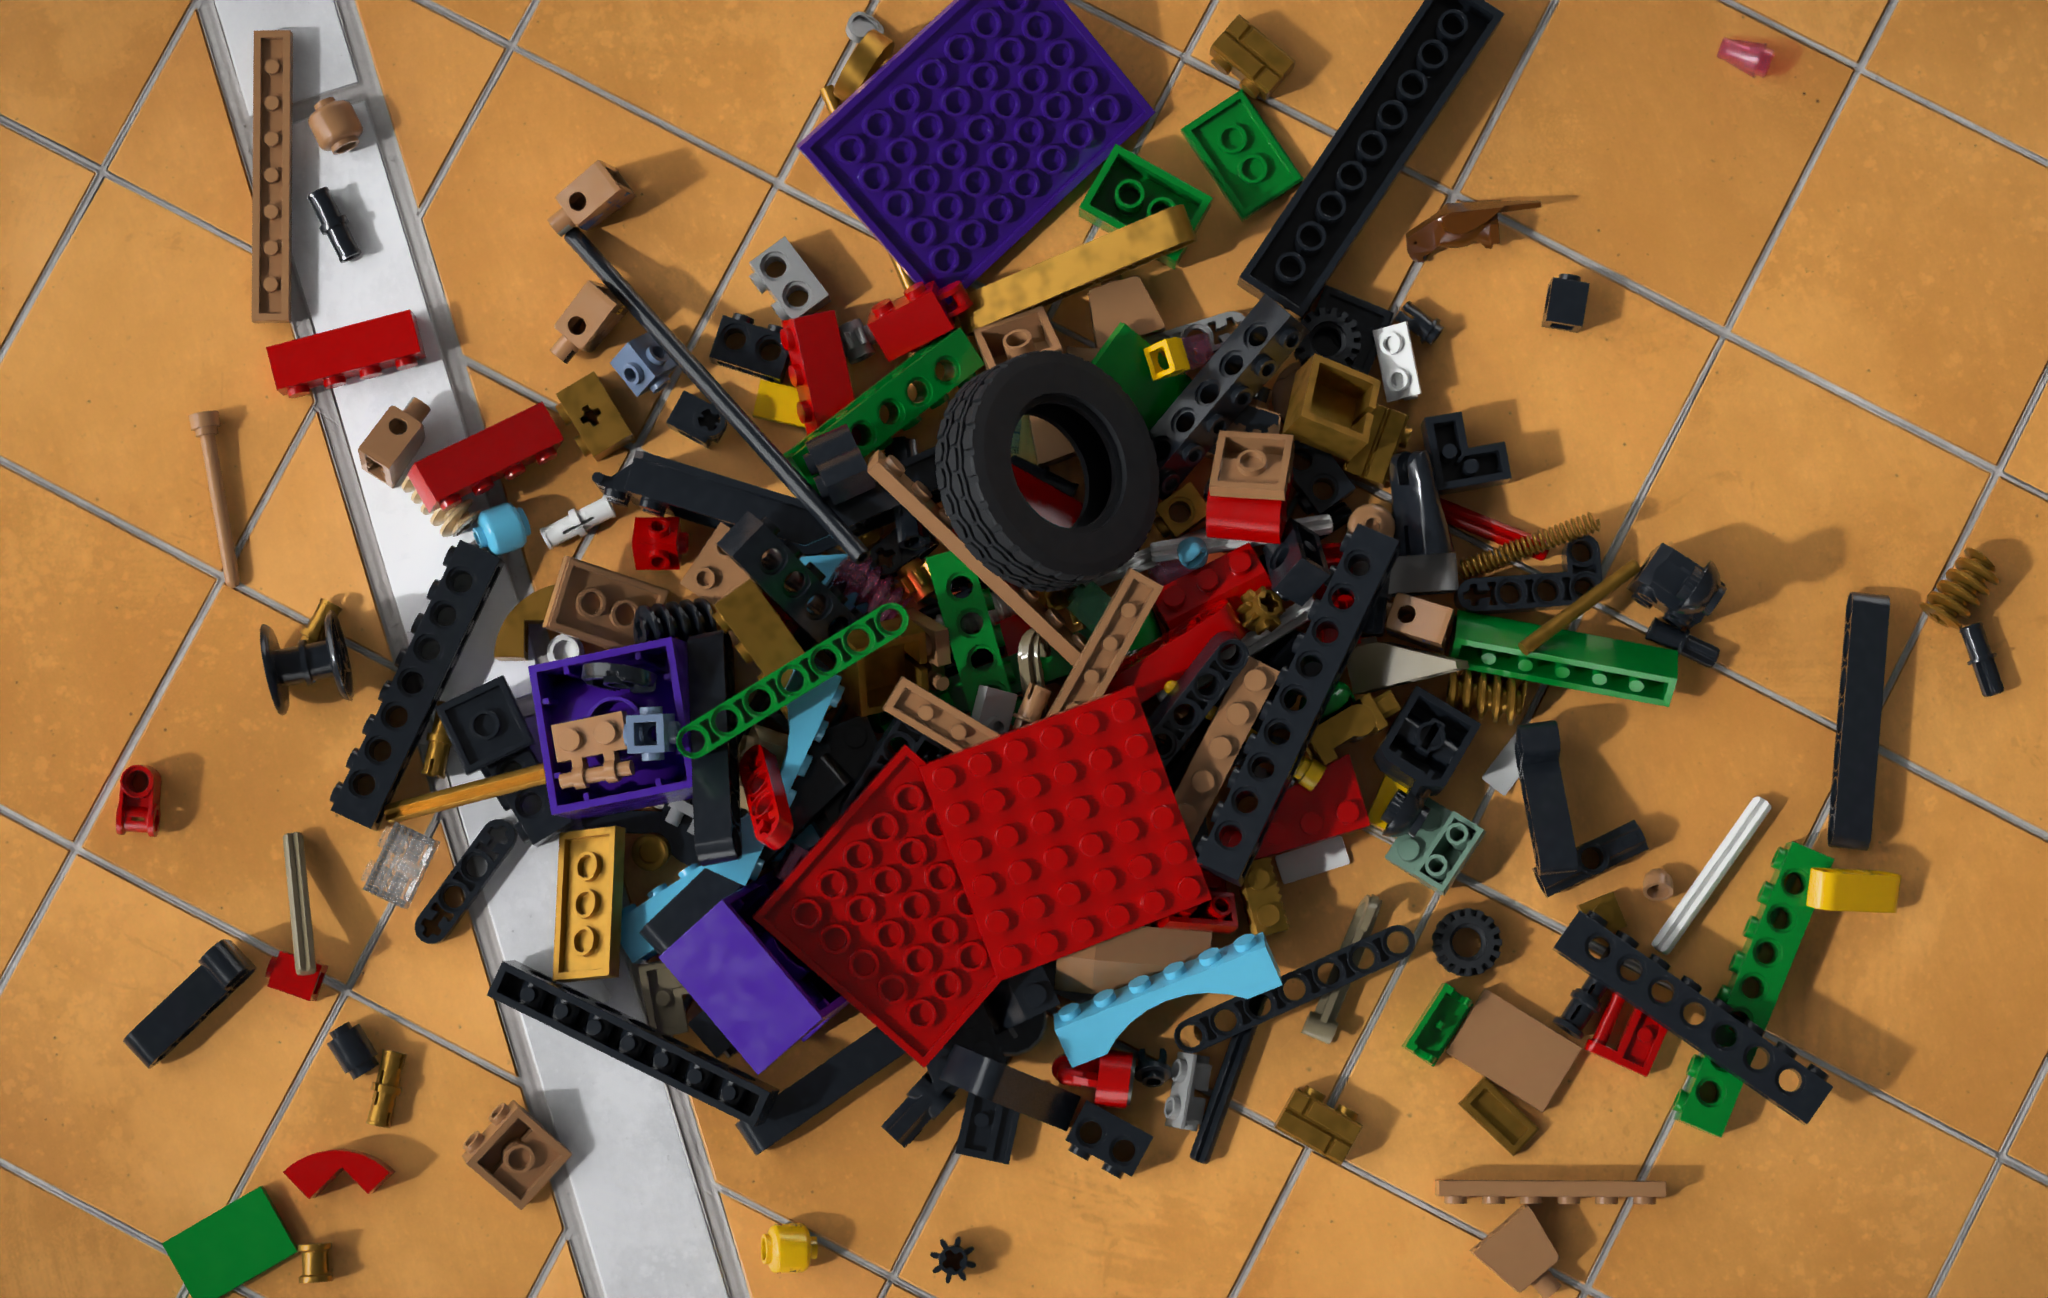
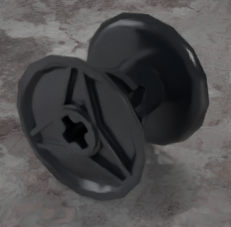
[260,610,354,716]

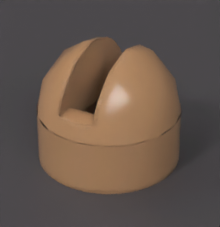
[1643,868,1673,901]

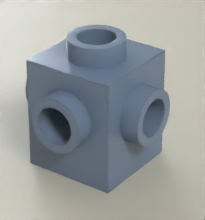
[610,332,678,397]
[623,706,681,761]

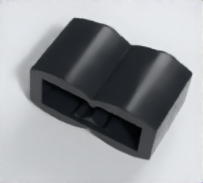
[802,424,876,506]

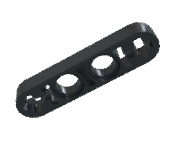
[415,819,517,944]

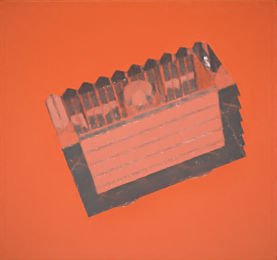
[361,821,440,909]

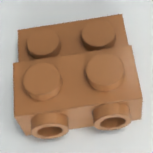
[1209,431,1295,501]
[462,1100,573,1210]

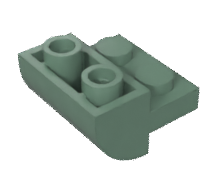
[1384,797,1486,896]

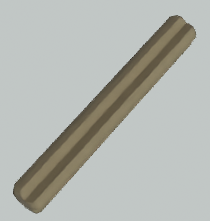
[283,832,316,976]

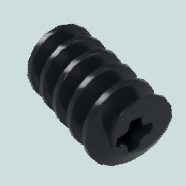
[633,598,717,644]

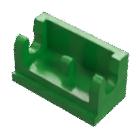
[1402,983,1474,1067]

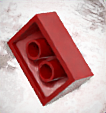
[1153,542,1283,633]

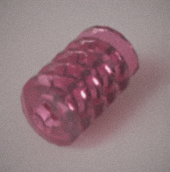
[832,555,913,622]

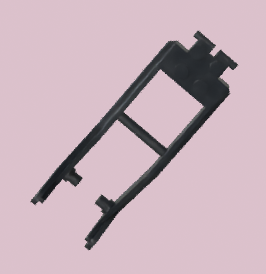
[592,446,941,556]

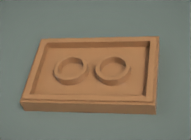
[542,556,669,649]
[1445,988,1582,1112]

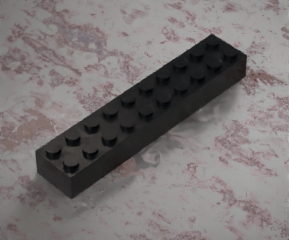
[1237,0,1504,322]

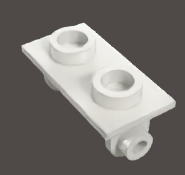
[1373,321,1422,403]

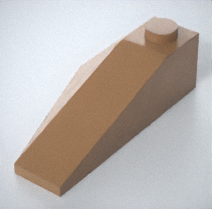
[1054,925,1212,994]

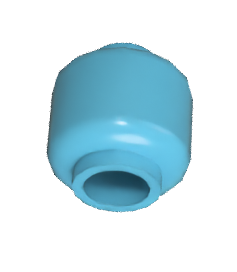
[472,502,531,556]

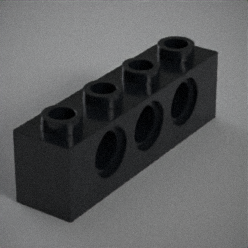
[480,747,576,847]

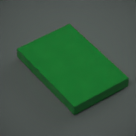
[1181,89,1304,221]
[1091,322,1192,431]
[162,1186,299,1298]

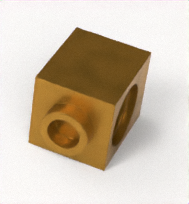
[1153,482,1207,539]

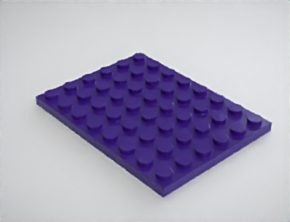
[796,0,1156,305]

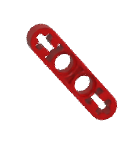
[739,744,794,850]

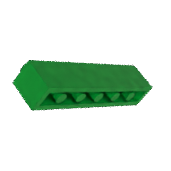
[1449,610,1678,707]

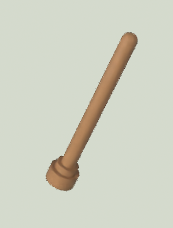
[189,410,240,588]

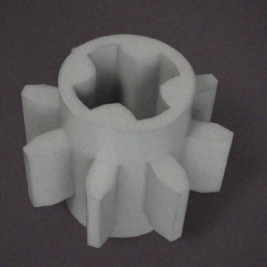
[838,319,878,364]

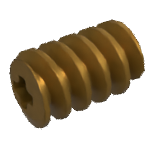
[1919,547,2000,630]
[1446,669,1527,726]

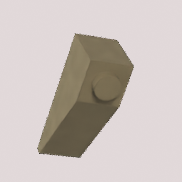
[1347,636,1469,694]

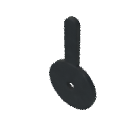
[582,798,748,866]

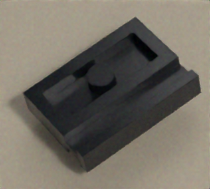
[955,1092,1020,1165]

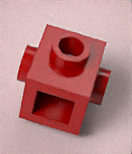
[632,517,689,570]

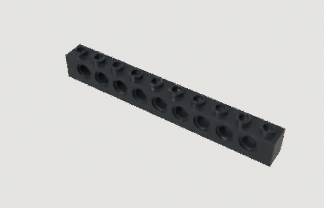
[1195,523,1401,887]

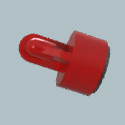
[1052,1050,1136,1109]

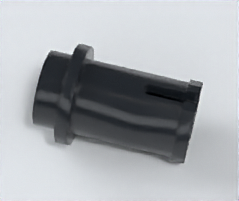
[1395,301,1444,345]

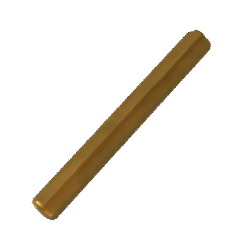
[384,763,546,824]

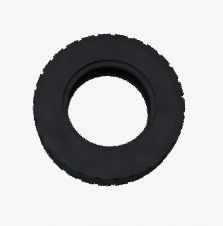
[935,350,1160,592]

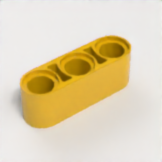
[1806,867,1902,913]

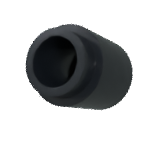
[327,1021,379,1080]

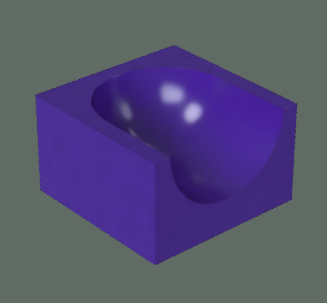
[528,637,693,820]
[659,869,849,1075]

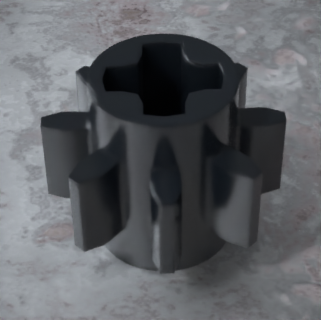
[930,1236,976,1284]

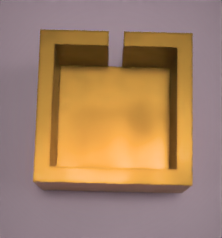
[1282,353,1381,462]
[840,617,929,717]

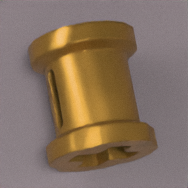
[297,1242,333,1283]

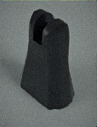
[1390,450,1455,556]

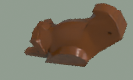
[1405,200,1541,263]

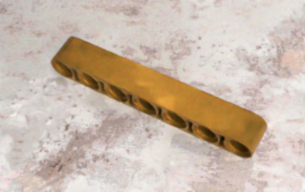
[953,204,1197,337]

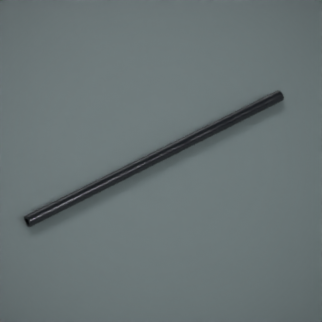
[564,227,871,565]

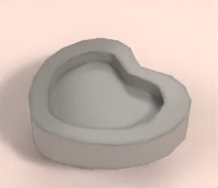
[845,11,884,43]

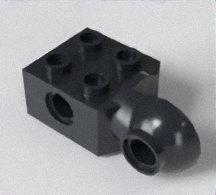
[1627,543,1727,630]
[1373,686,1481,838]

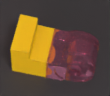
[1143,333,1214,381]

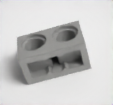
[749,236,831,321]

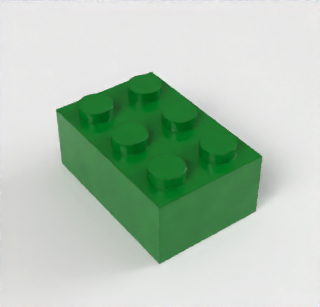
[1079,144,1213,270]

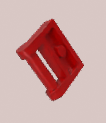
[1584,990,1668,1077]

